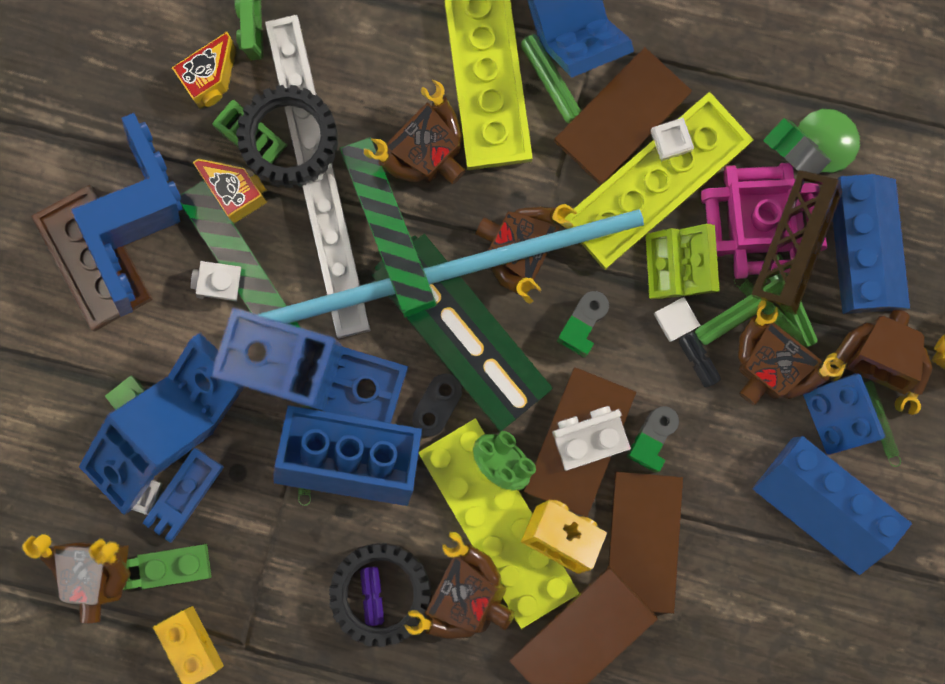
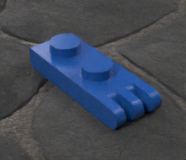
[143,448,224,543]

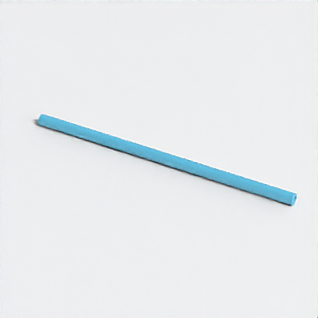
[257,209,644,324]

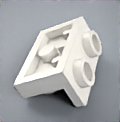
[552,406,631,471]

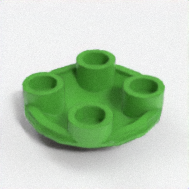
[798,109,860,173]
[473,431,536,491]

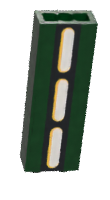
[372,233,553,432]

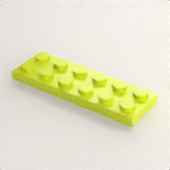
[444,0,533,170]
[565,92,753,270]
[419,418,580,629]

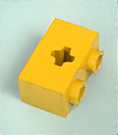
[521,500,607,574]
[153,606,224,684]

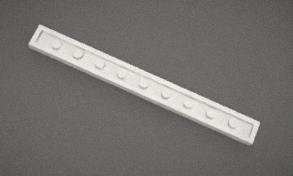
[265,15,371,339]

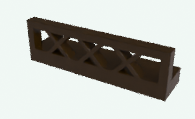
[752,170,843,315]

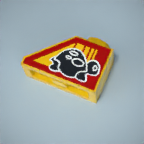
[172,32,237,109]
[193,159,267,224]

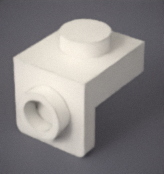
[191,261,241,301]

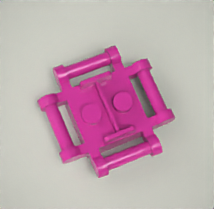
[701,162,827,279]

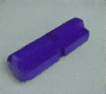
[360,566,384,626]

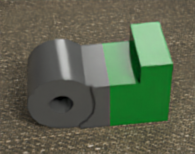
[763,118,831,174]
[556,291,609,358]
[625,406,679,473]

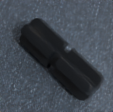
[679,332,721,388]

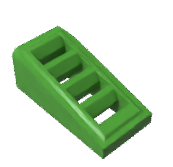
[213,100,287,164]

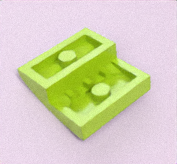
[645,224,719,299]

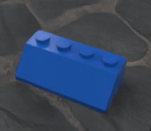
[833,174,910,314]
[274,405,422,506]
[752,436,912,575]

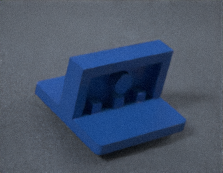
[803,373,885,455]

